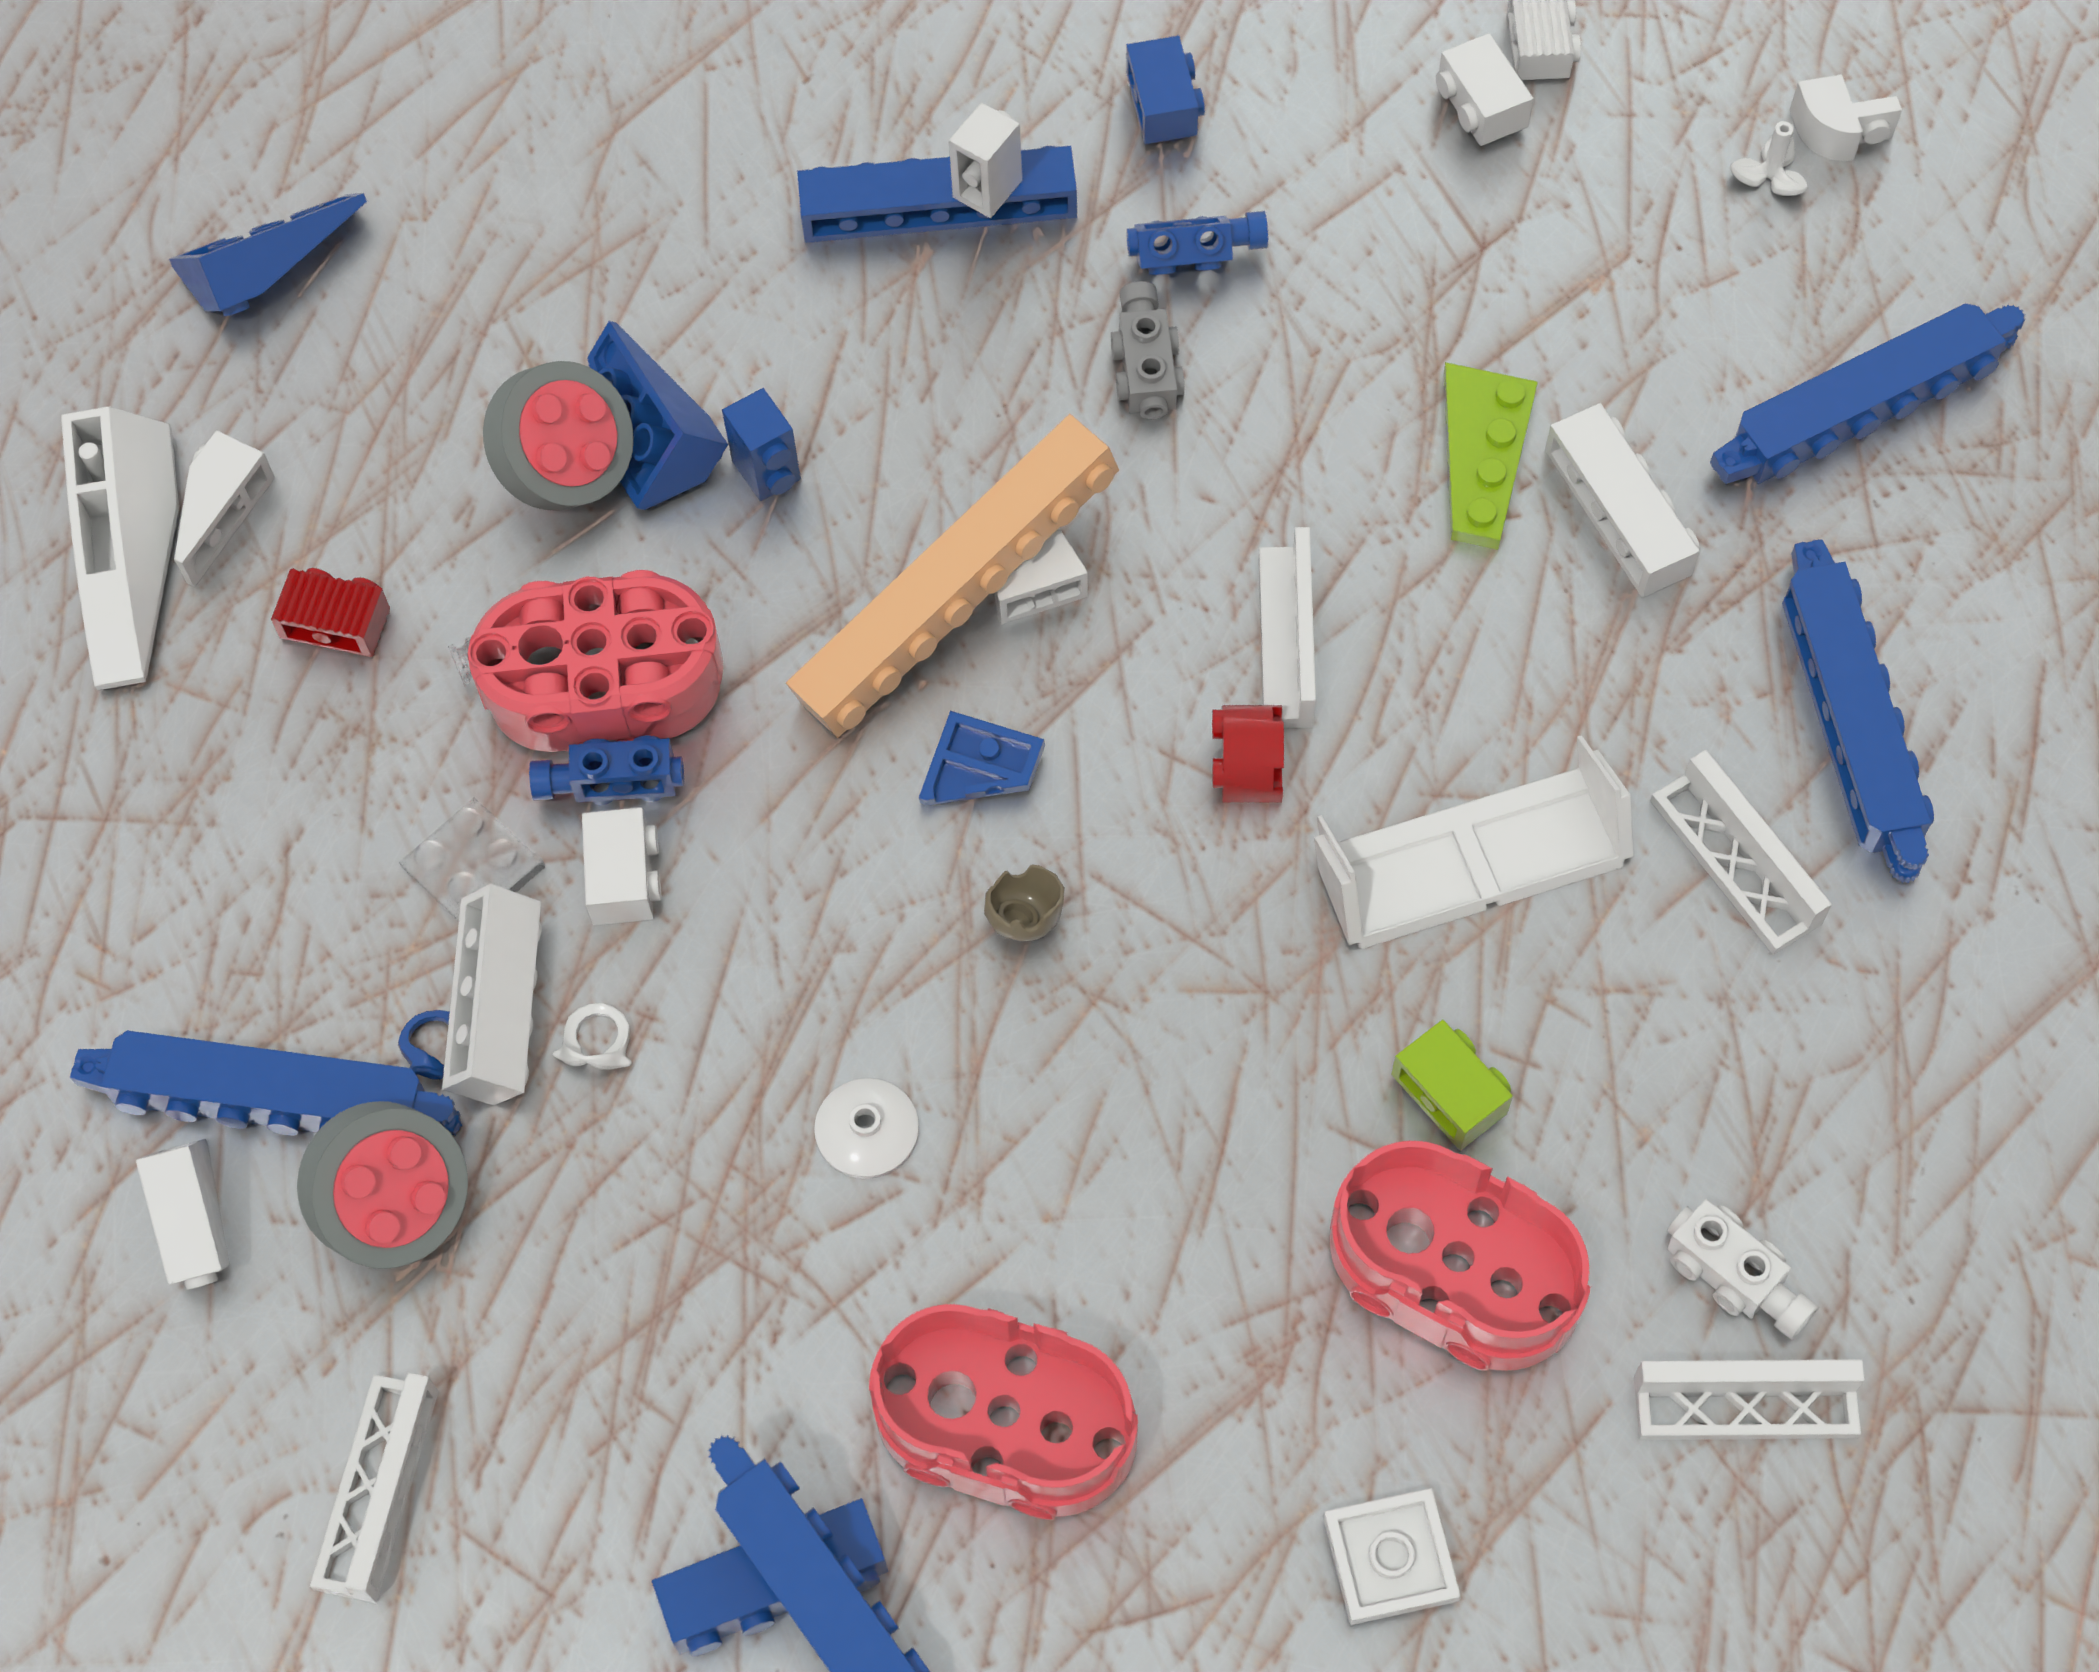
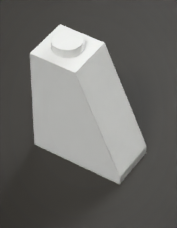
[136,1139,230,1290]

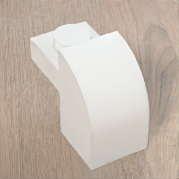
[1789,74,1902,161]

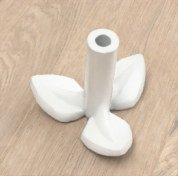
[1730,121,1808,196]

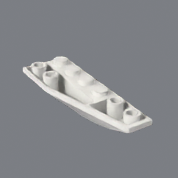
[61,406,179,691]

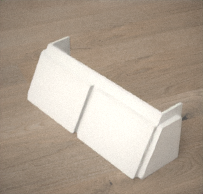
[1314,735,1634,949]

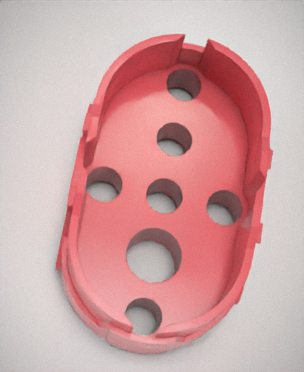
[468,570,723,752]
[1330,1141,1590,1371]
[869,1304,1138,1520]

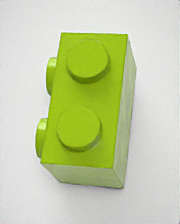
[1391,1019,1513,1151]

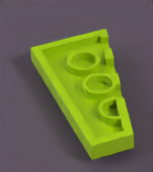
[1444,362,1538,550]

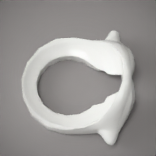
[552,1003,632,1070]

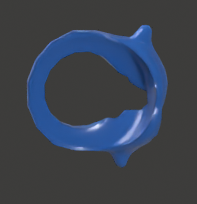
[398,1010,450,1080]

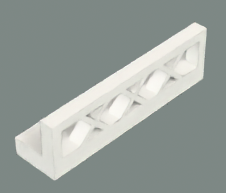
[1259,527,1316,728]
[1650,750,1832,955]
[1634,1360,1865,1440]
[310,1372,439,1603]

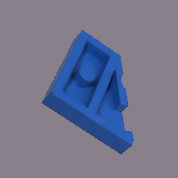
[919,711,1045,806]

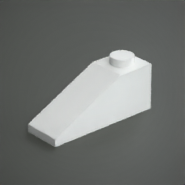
[174,430,275,587]

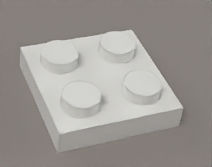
[1323,1488,1461,1625]

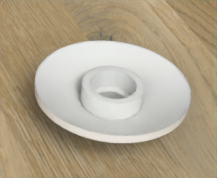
[814,1078,919,1179]

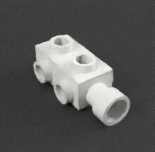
[1667,1199,1819,1340]

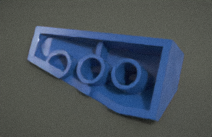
[169,193,367,316]
[587,321,728,510]

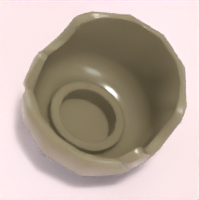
[984,864,1065,941]

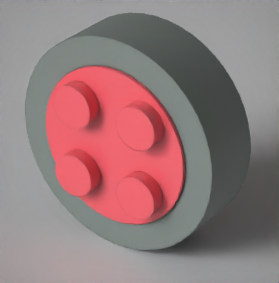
[483,361,633,510]
[297,1101,468,1269]

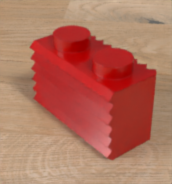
[271,568,390,657]

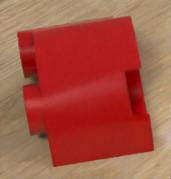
[1212,705,1284,803]

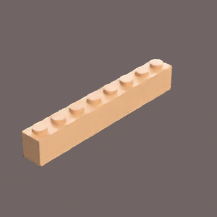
[786,414,1119,739]

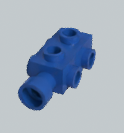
[1126,211,1268,275]
[529,735,684,805]

